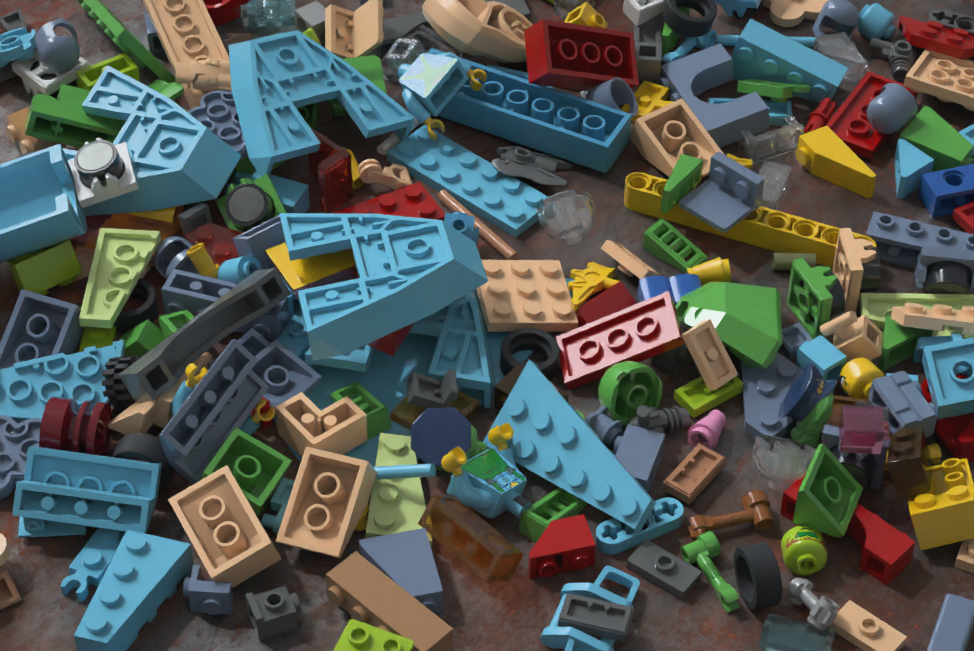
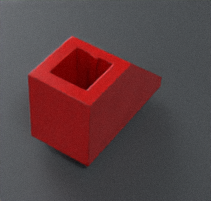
[528,514,596,579]

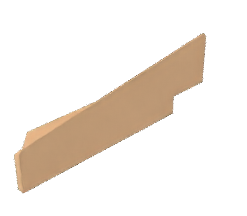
[108,352,213,435]

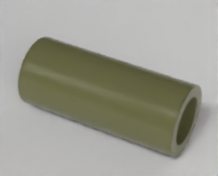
[772,252,816,271]

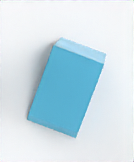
[894,139,934,198]

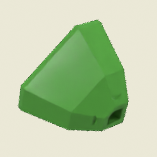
[675,282,782,369]

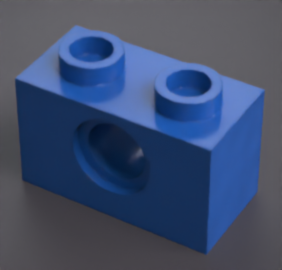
[918,164,974,218]

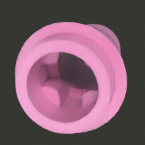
[688,410,726,450]

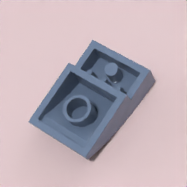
[208,328,322,416]

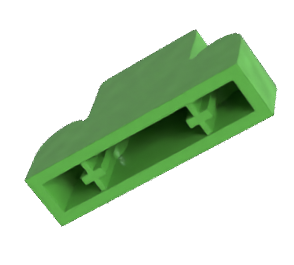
[25,84,126,148]

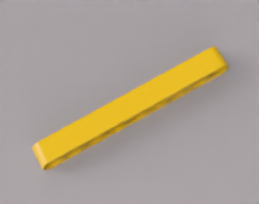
[624,172,876,268]

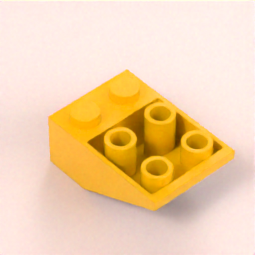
[907,458,974,551]

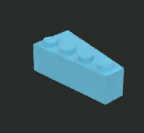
[74,529,194,651]

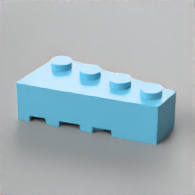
[731,18,848,103]

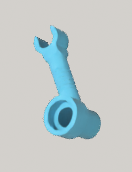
[662,29,717,63]

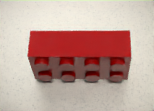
[524,19,639,91]

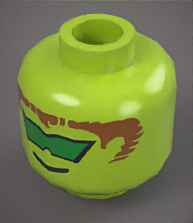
[781,525,827,576]

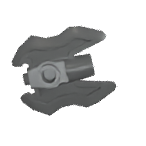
[492,146,573,186]

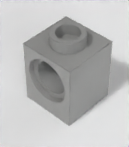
[295,1,326,44]

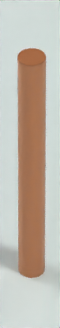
[437,190,519,260]

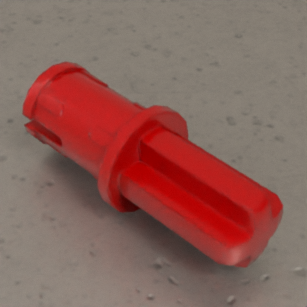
[801,98,836,135]

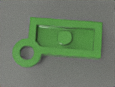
[737,79,810,103]

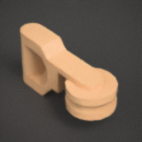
[358,159,413,190]

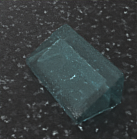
[759,614,836,651]

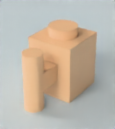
[820,310,884,363]

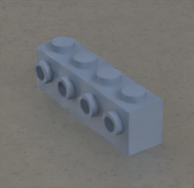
[866,211,974,268]
[161,269,290,341]

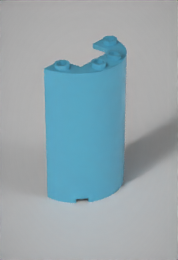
[0,144,87,263]

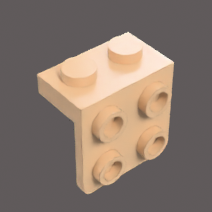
[325,0,384,59]

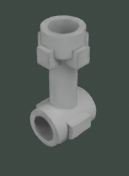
[787,578,840,631]

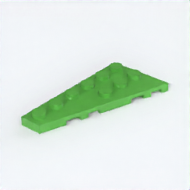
[77,0,176,83]

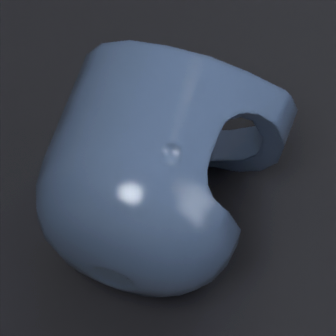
[813,0,859,49]
[35,18,80,72]
[585,78,638,117]
[867,83,918,134]
[153,236,199,280]

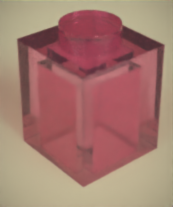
[838,405,890,454]

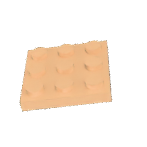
[903,49,974,111]
[476,259,578,332]

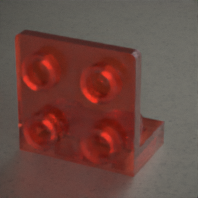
[308,128,353,213]

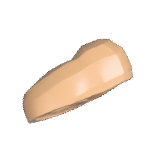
[422,0,533,63]

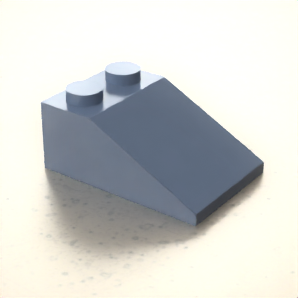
[0,289,85,370]

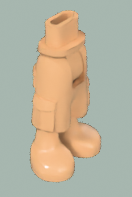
[175,58,232,92]

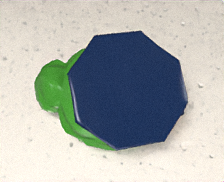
[778,363,837,449]
[410,407,488,474]

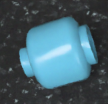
[857,3,896,41]

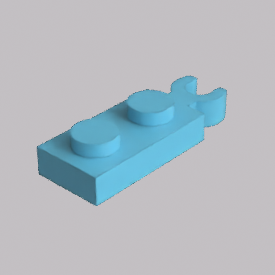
[61,528,126,602]

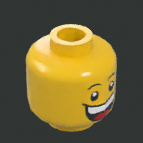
[839,357,885,403]

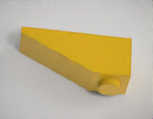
[796,126,877,199]

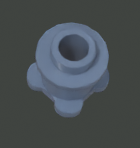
[585,405,623,447]

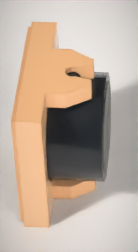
[832,228,881,313]

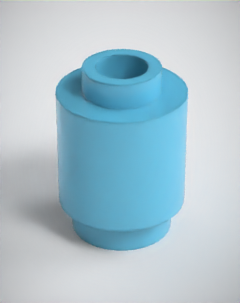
[217,255,262,284]

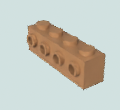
[326,551,453,651]

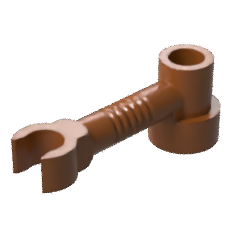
[687,490,774,539]

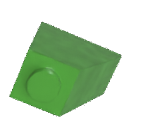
[899,106,974,172]

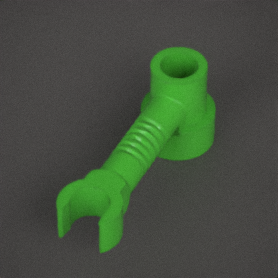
[680,531,740,613]

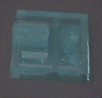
[242,0,296,28]

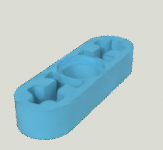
[595,497,684,555]

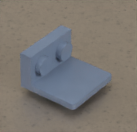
[679,151,765,233]

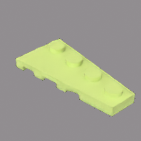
[79,228,161,328]
[859,293,974,339]
[365,433,432,548]

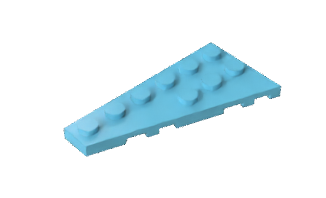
[0,340,126,423]
[483,359,656,532]

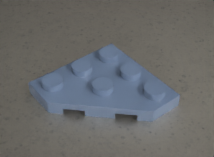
[740,352,803,447]

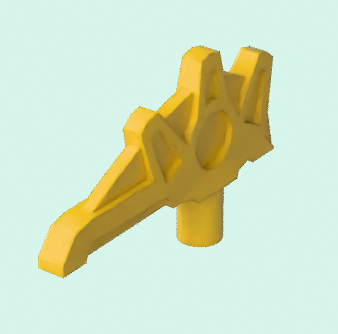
[568,262,620,311]

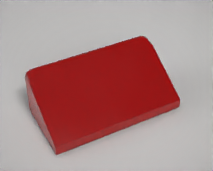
[577,282,637,327]

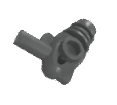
[869,38,916,82]
[628,405,690,434]

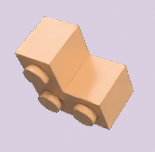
[275,392,368,457]

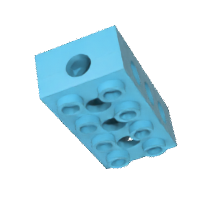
[922,337,974,419]

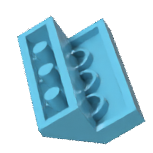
[12,446,162,533]

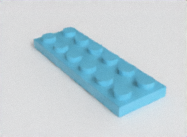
[387,125,554,238]

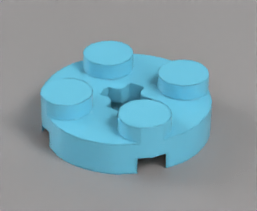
[0,28,37,67]

